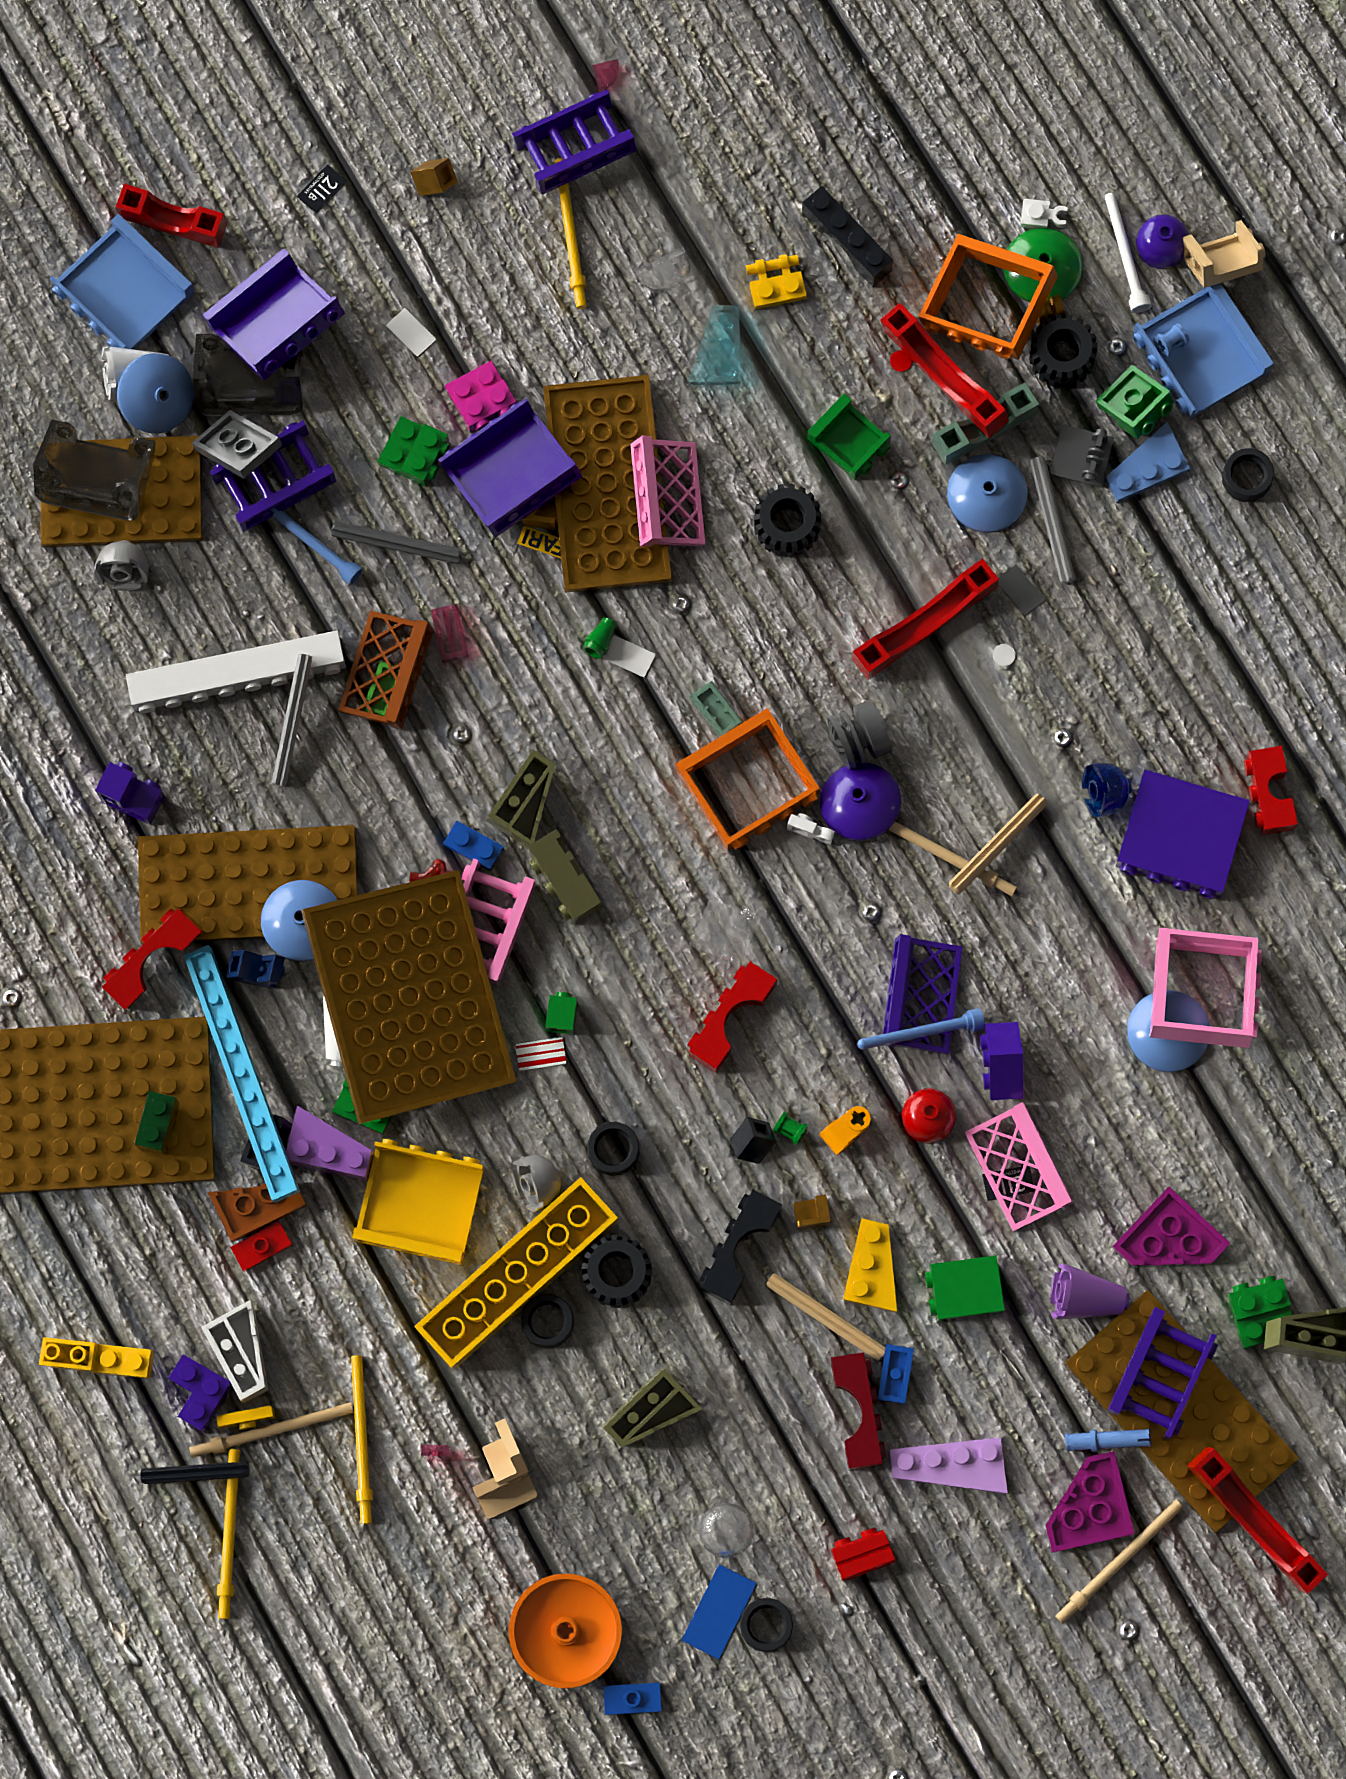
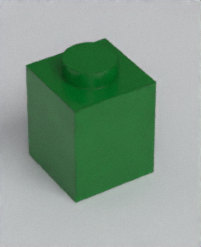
[545,992,578,1035]

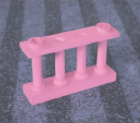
[462,858,536,986]

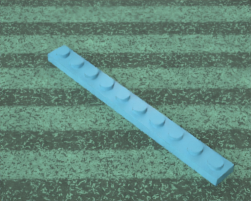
[184,945,300,1203]

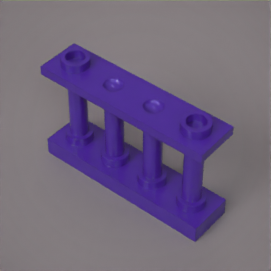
[512,90,637,195]
[210,420,337,532]
[1107,1307,1218,1440]

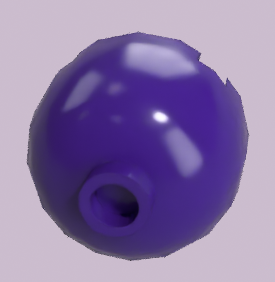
[1136,214,1189,269]

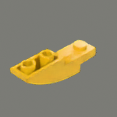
[39,1337,155,1379]

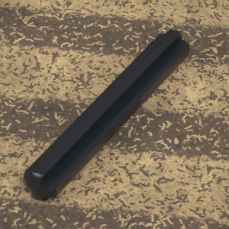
[140,1462,250,1484]

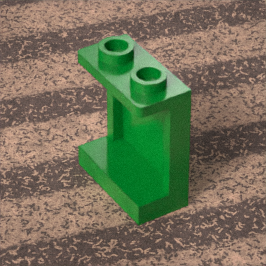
[807,393,891,480]
[925,1255,1005,1322]

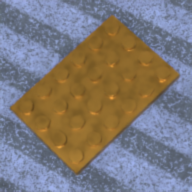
[40,436,202,547]

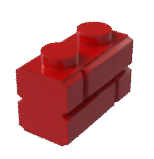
[830,1527,896,1582]

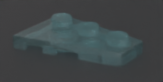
[688,305,741,386]

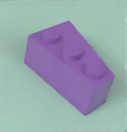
[286,1106,374,1182]

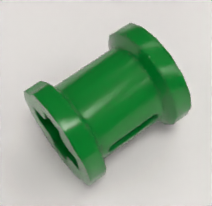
[773,1111,809,1146]

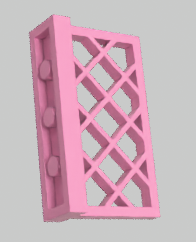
[631,436,705,547]
[965,1102,1074,1232]

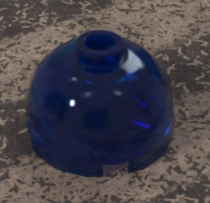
[1082,762,1132,817]

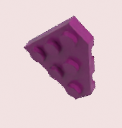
[1112,1186,1230,1267]
[1045,1451,1134,1553]

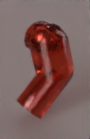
[409,859,447,882]

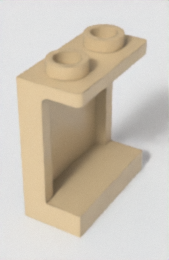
[1182,220,1265,288]

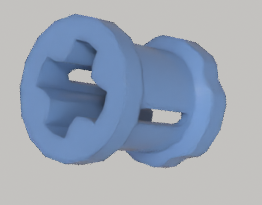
[1153,324,1189,357]

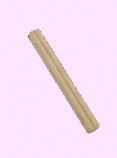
[949,794,1047,894]
[766,1273,885,1361]

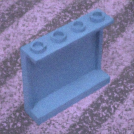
[50,214,195,350]
[1132,283,1274,419]

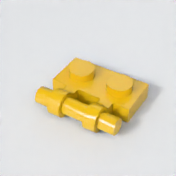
[745,254,807,310]

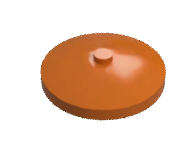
[509,1573,622,1689]

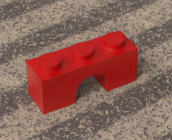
[1244,746,1298,835]

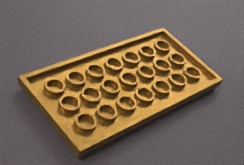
[543,375,672,593]
[138,825,358,945]
[1064,1290,1299,1533]

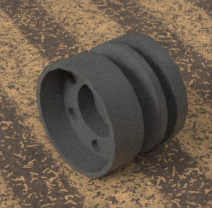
[827,699,892,769]

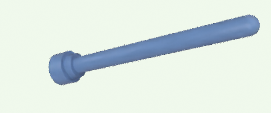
[260,499,363,586]
[857,1008,985,1050]

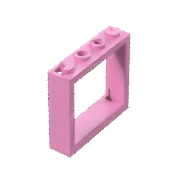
[1150,928,1262,1048]

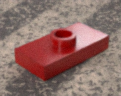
[230,1220,293,1272]

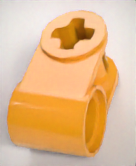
[819,1106,871,1156]

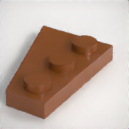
[208,1184,307,1243]

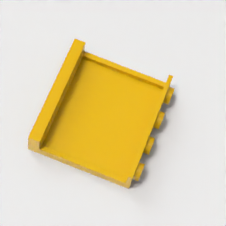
[352,1139,484,1265]

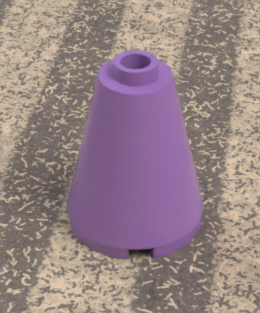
[1050,1264,1130,1320]

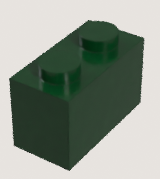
[134,1091,180,1155]

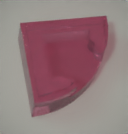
[592,59,619,92]

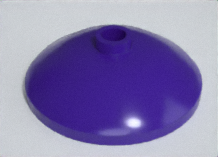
[820,763,901,841]

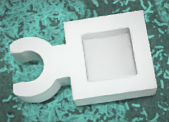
[1020,199,1068,229]
[787,813,835,845]

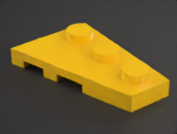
[843,1218,897,1313]

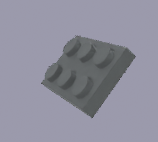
[192,410,282,479]

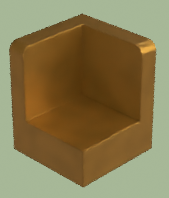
[410,158,458,196]
[523,502,558,531]
[793,1194,830,1230]

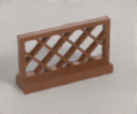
[338,610,434,730]

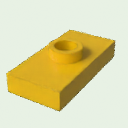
[216,1405,276,1430]

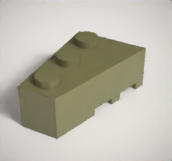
[485,749,556,850]
[528,829,602,925]
[1264,1307,1346,1364]

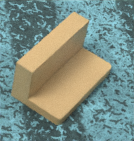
[482,1418,529,1485]
[472,1473,538,1519]

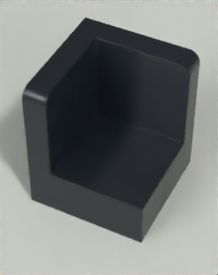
[730,1117,777,1164]

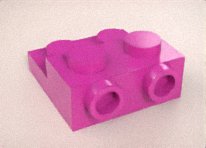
[445,361,516,433]

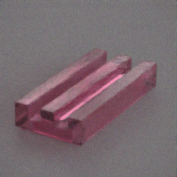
[431,604,469,663]
[421,1444,453,1461]

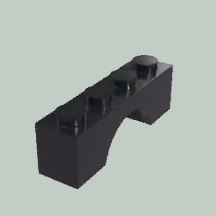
[802,186,893,287]
[699,1189,782,1306]

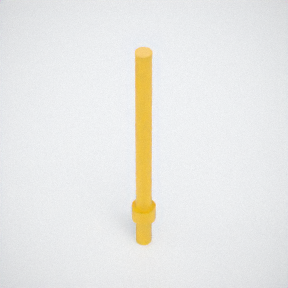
[554,158,587,309]
[351,1355,373,1524]
[217,1449,240,1619]

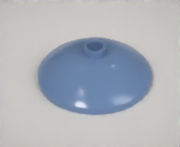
[117,353,194,434]
[947,454,1028,533]
[261,880,337,961]
[1127,990,1210,1072]

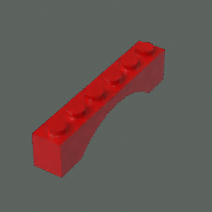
[880,303,1009,439]
[852,558,999,680]
[1187,1447,1328,1594]

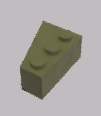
[601,1368,702,1448]

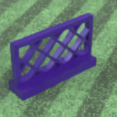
[882,934,962,1054]

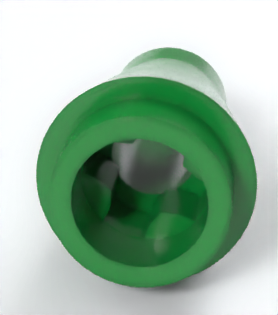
[583,618,617,659]

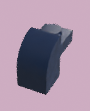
[226,950,285,988]

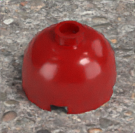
[901,1088,957,1144]

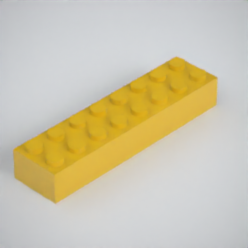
[414,1177,619,1371]

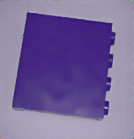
[203,248,345,380]
[438,398,582,538]
[1115,769,1250,899]

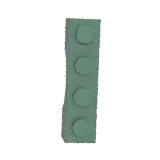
[932,382,1039,465]

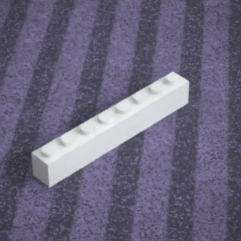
[126,630,346,713]

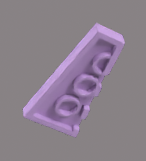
[889,1437,1008,1494]

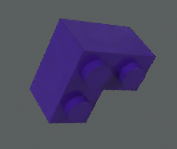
[95,762,165,825]
[980,1022,1023,1101]
[169,1354,233,1433]

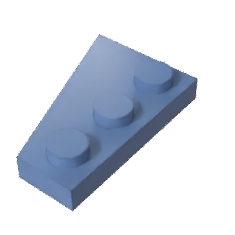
[1105,422,1190,503]

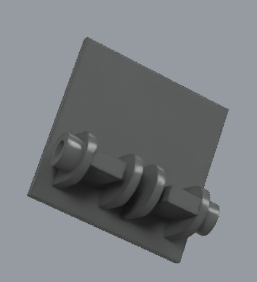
[1049,424,1114,488]

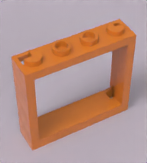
[918,234,1058,360]
[675,708,820,851]

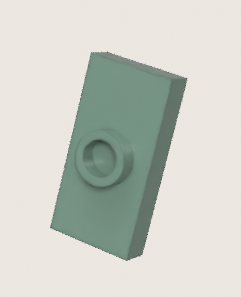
[689,681,743,737]

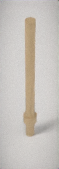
[888,822,1017,896]
[189,1402,354,1458]
[1055,1500,1184,1624]

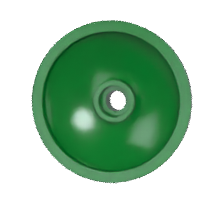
[1003,228,1083,302]

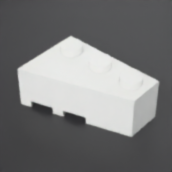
[201,1300,268,1403]

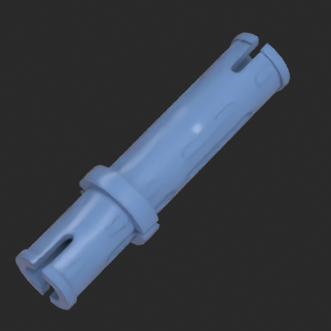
[1065,1428,1151,1452]

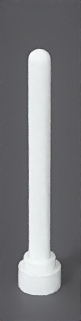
[1105,193,1152,313]

